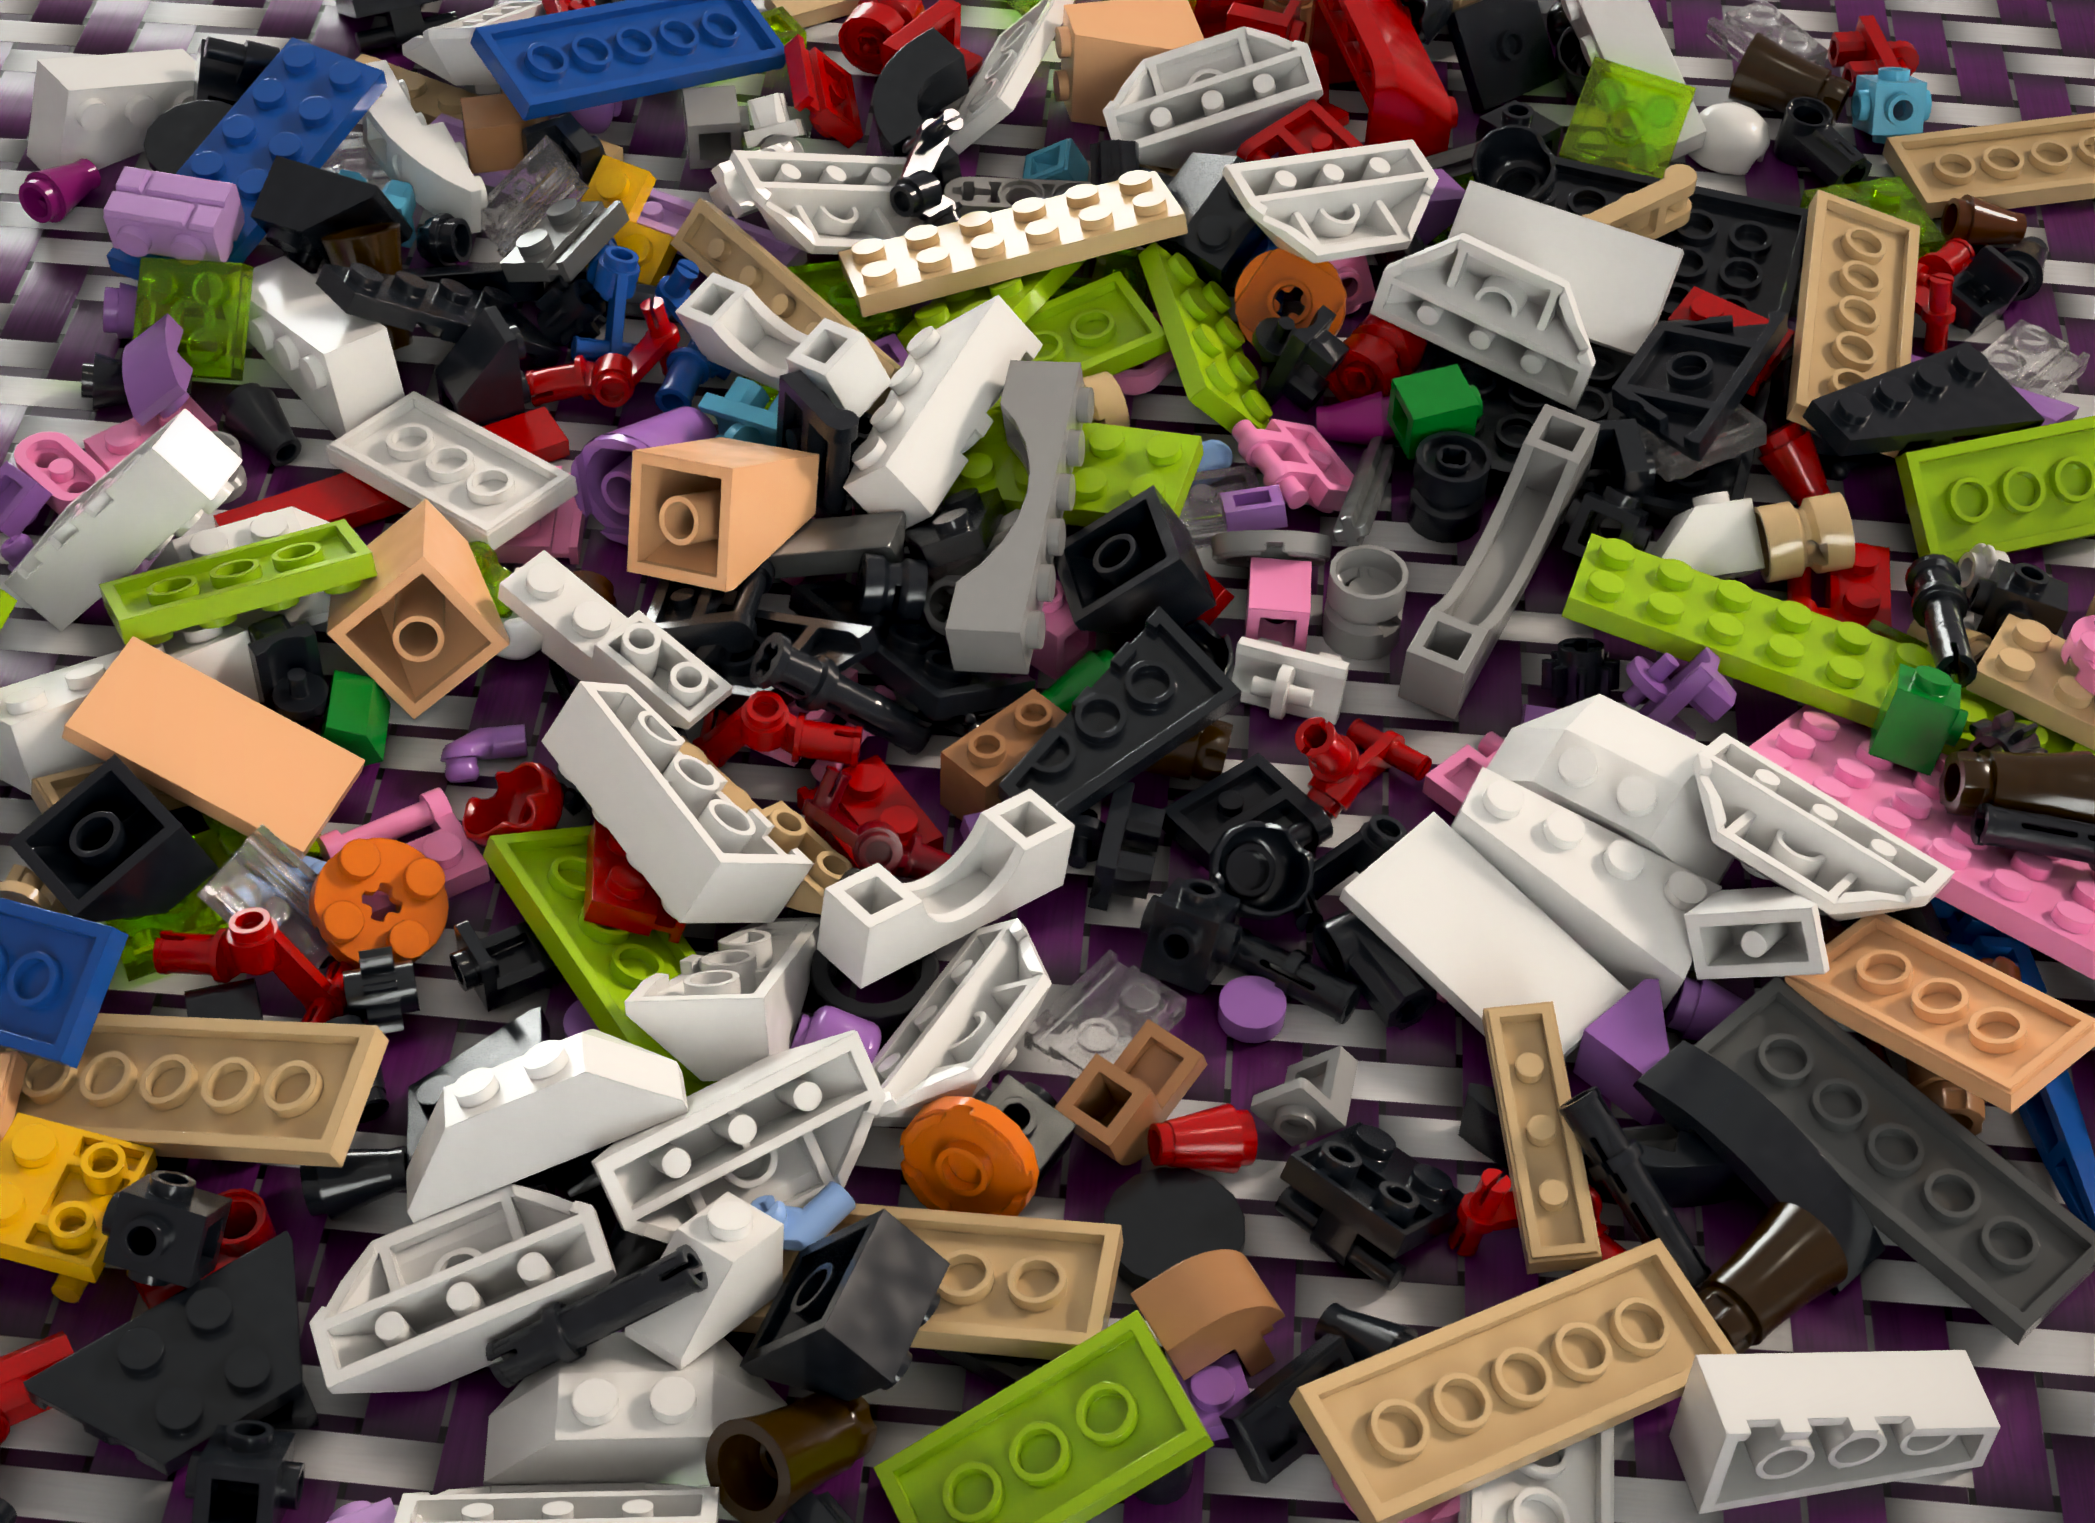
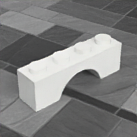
[675,272,892,418]
[817,789,1075,989]

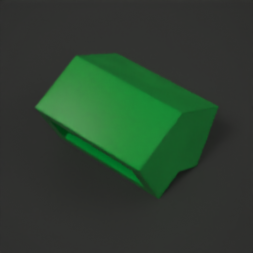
[321,669,391,766]

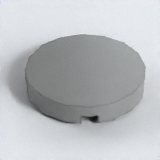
[1211,530,1332,568]

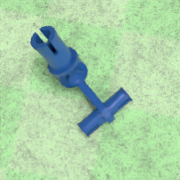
[571,237,640,362]
[652,259,732,413]

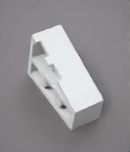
[27,49,196,170]

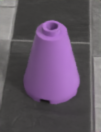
[571,406,718,546]

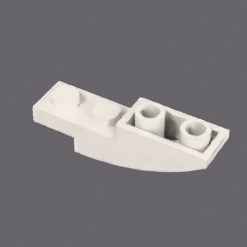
[363,60,488,234]
[498,550,733,730]

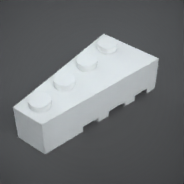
[224,256,405,439]
[843,295,1043,529]
[3,409,243,632]
[0,624,260,795]
[541,681,814,924]
[1451,766,1722,1012]

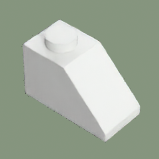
[1649,491,1765,580]
[1684,887,1830,980]
[625,1191,784,1370]

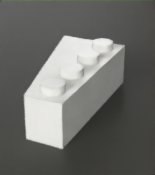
[1560,0,1707,172]
[1669,1350,2001,1514]

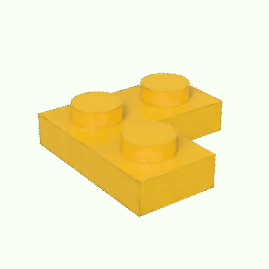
[581,155,678,286]

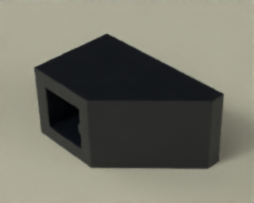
[435,305,531,427]

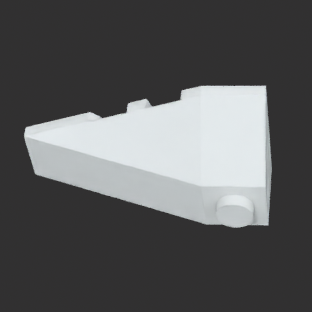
[624,917,821,1081]

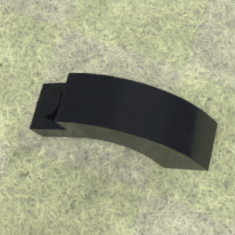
[873,27,969,195]

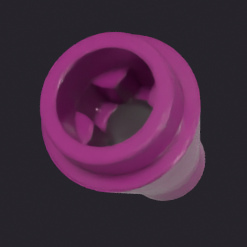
[19,159,101,223]
[1316,391,1396,446]

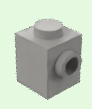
[682,85,750,170]

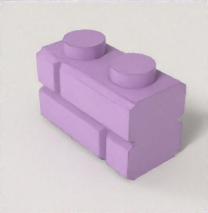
[103,166,245,266]

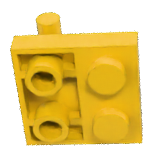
[0,1112,158,1303]

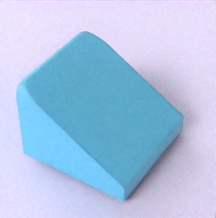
[1022,138,1089,181]

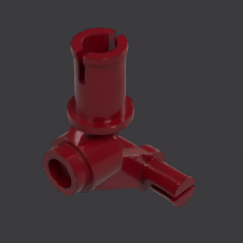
[801,765,953,879]

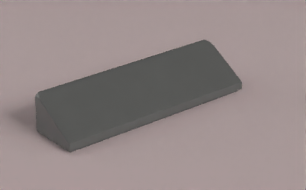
[768,511,906,579]

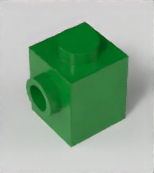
[1387,364,1483,460]
[1869,663,1968,776]

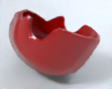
[462,762,564,849]

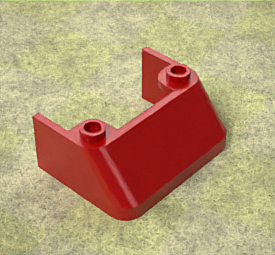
[1308,0,1458,157]

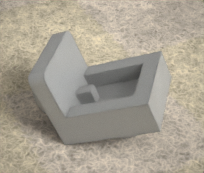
[1250,1046,1358,1147]

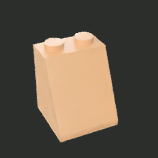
[1053,0,1204,127]
[627,437,819,592]
[327,498,510,719]

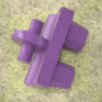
[1622,647,1737,739]

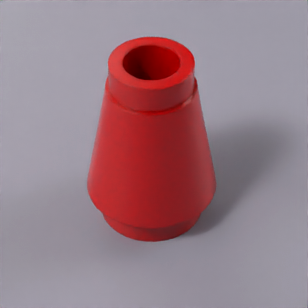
[1756,422,1832,508]
[1147,1103,1258,1174]

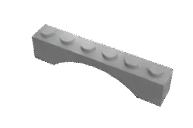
[945,360,1094,674]
[1398,404,1601,720]

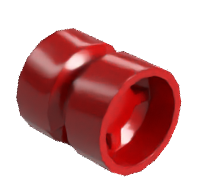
[838,0,925,75]
[1325,314,1427,402]

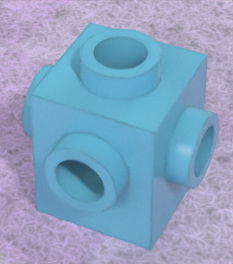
[1851,67,1932,144]

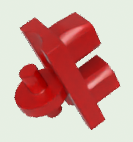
[1827,15,1919,97]

